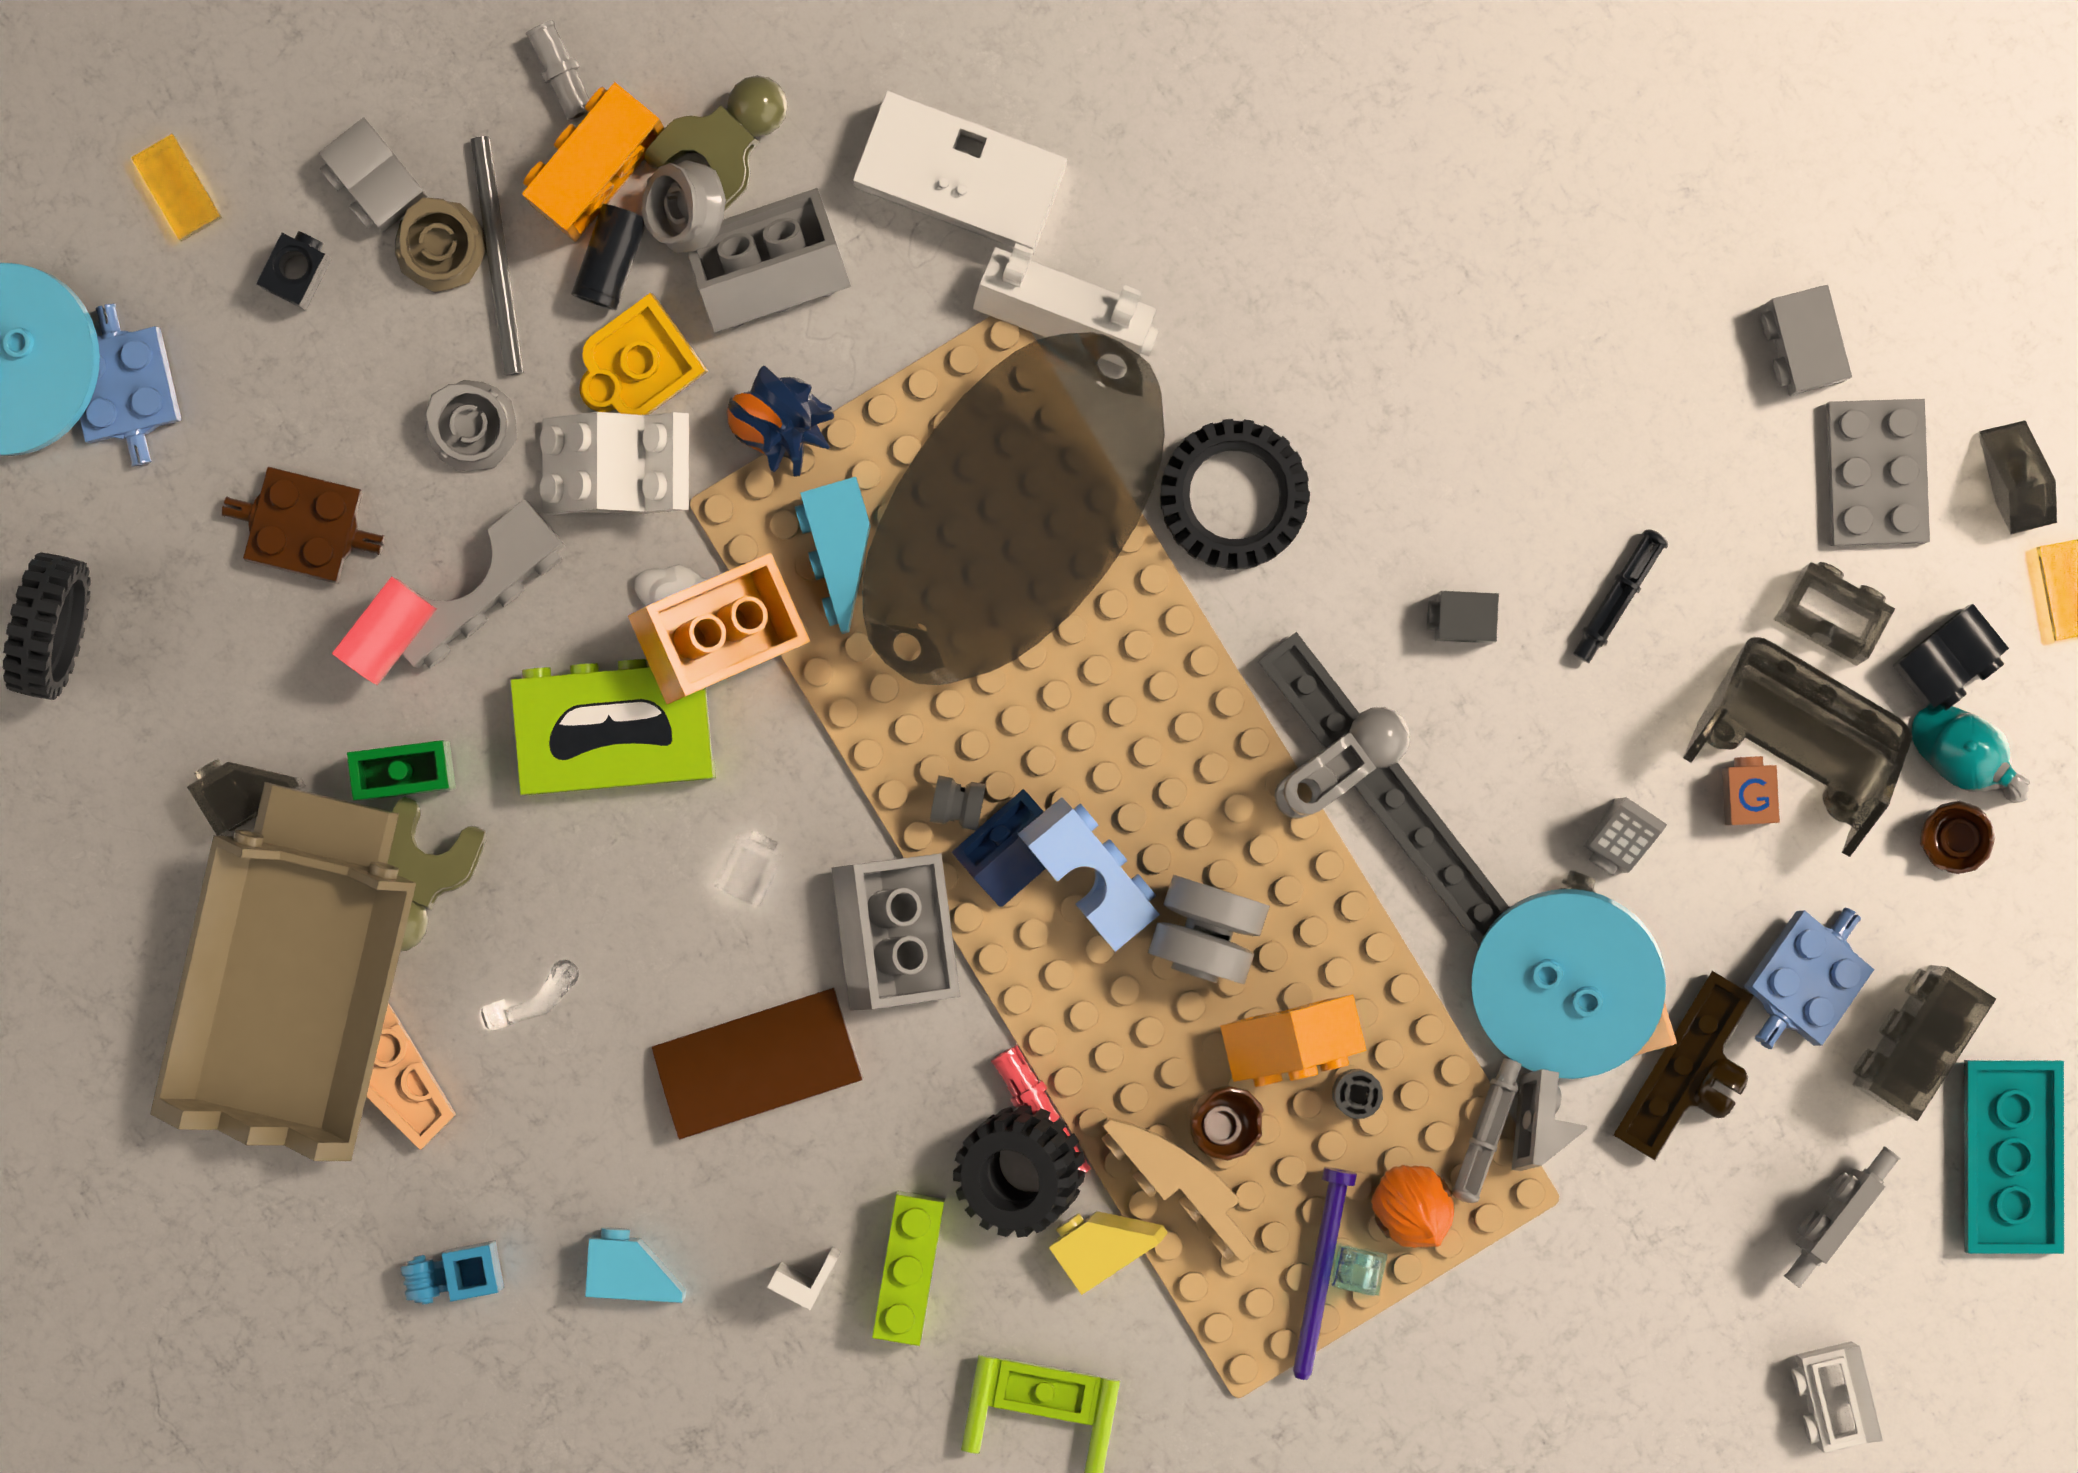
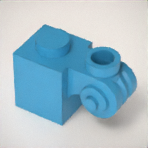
[400,1240,504,1305]

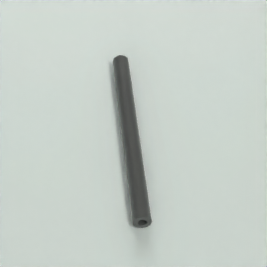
[471,136,524,375]

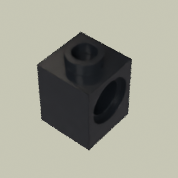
[256,231,332,310]

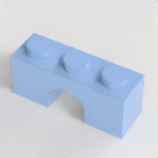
[1018,797,1160,952]

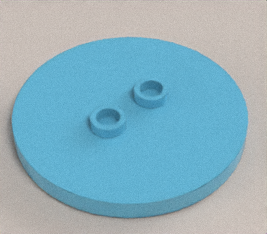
[0,263,100,456]
[1472,889,1666,1079]

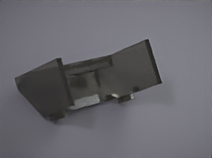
[1683,637,1912,857]

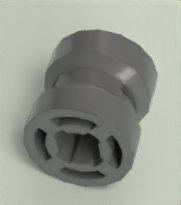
[930,775,986,831]
[1332,1069,1383,1119]

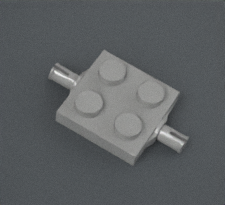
[1784,1146,1901,1288]

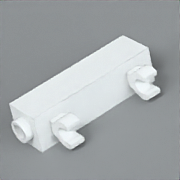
[973,243,1159,371]

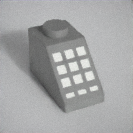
[1584,797,1667,875]

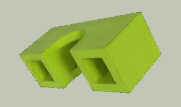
[872,1191,945,1346]

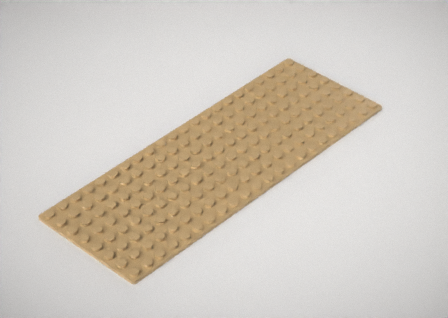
[690,316,1559,1398]

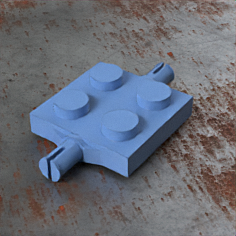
[80,303,182,467]
[1744,907,1875,1049]

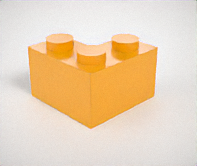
[1220,994,1366,1087]

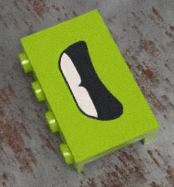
[511,659,716,795]

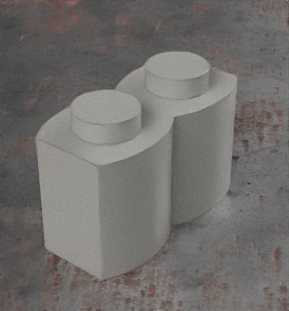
[319,117,428,232]

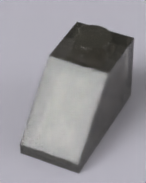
[1979,420,2057,534]
[187,759,306,836]

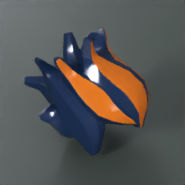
[727,366,834,477]

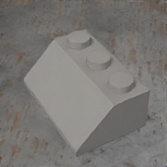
[687,188,851,333]
[831,853,960,1011]

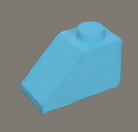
[585,1227,686,1303]

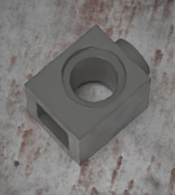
[1427,591,1499,644]

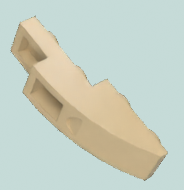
[1101,1117,1257,1263]

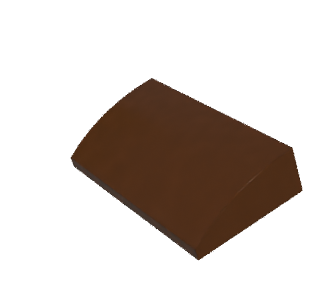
[652,987,864,1140]

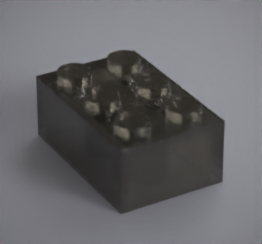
[1852,965,1996,1121]

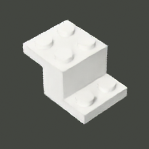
[540,412,689,515]

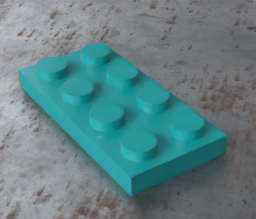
[1964,1060,2064,1254]

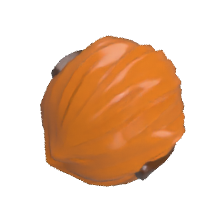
[1371,1165,1454,1248]

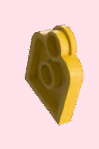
[579,293,708,415]

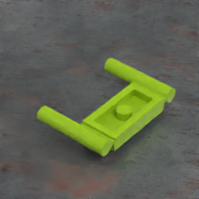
[961,1355,1120,1473]

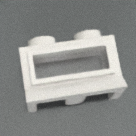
[1792,1341,1883,1453]

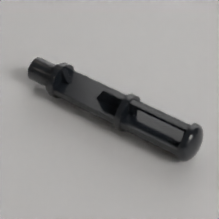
[1573,529,1669,664]

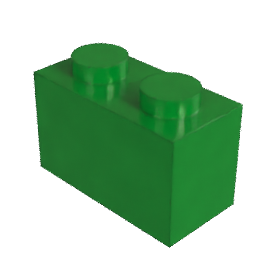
[347,740,456,801]

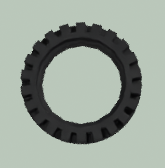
[3,552,91,700]

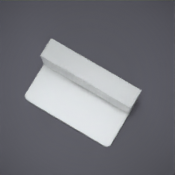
[767,1247,841,1310]

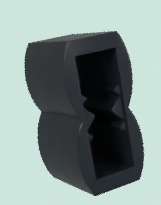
[1892,604,2009,711]

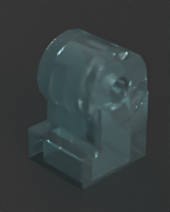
[1330,1243,1388,1296]

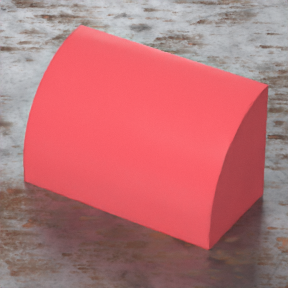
[332,576,437,685]

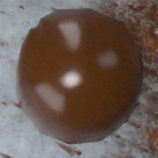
[1920,800,1996,874]
[1190,1086,1264,1161]

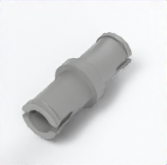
[526,21,590,121]

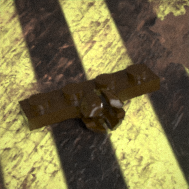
[1613,971,1754,1161]

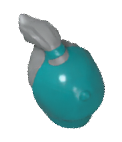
[1912,705,2030,802]

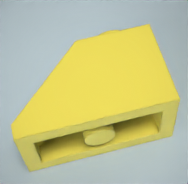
[1049,1211,1168,1295]

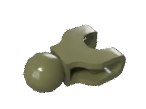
[644,75,788,211]
[387,796,486,952]

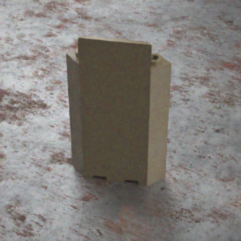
[150,782,416,1161]

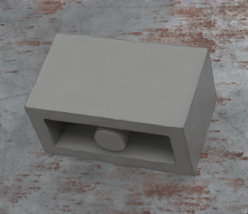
[1761,284,1852,396]

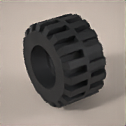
[953,1105,1085,1238]

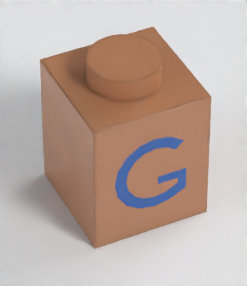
[1722,756,1780,825]

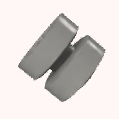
[1148,875,1270,984]

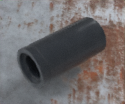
[571,204,646,310]

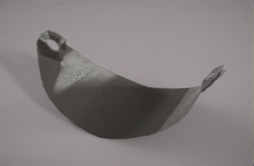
[862,332,1165,685]

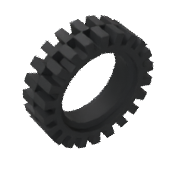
[1160,419,1310,570]

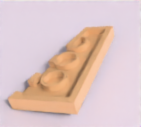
[366,1002,456,1150]

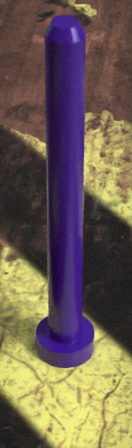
[1293,1167,1357,1380]

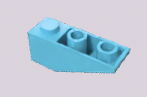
[795,477,871,634]

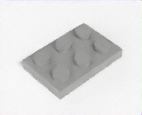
[1826,399,1930,546]

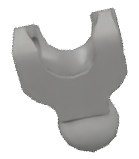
[1274,707,1410,819]

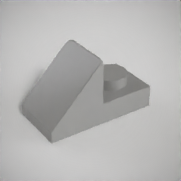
[1512,1069,1587,1171]

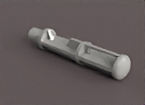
[1452,1058,1522,1203]

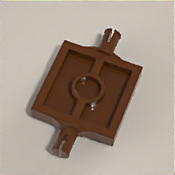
[221,467,385,584]

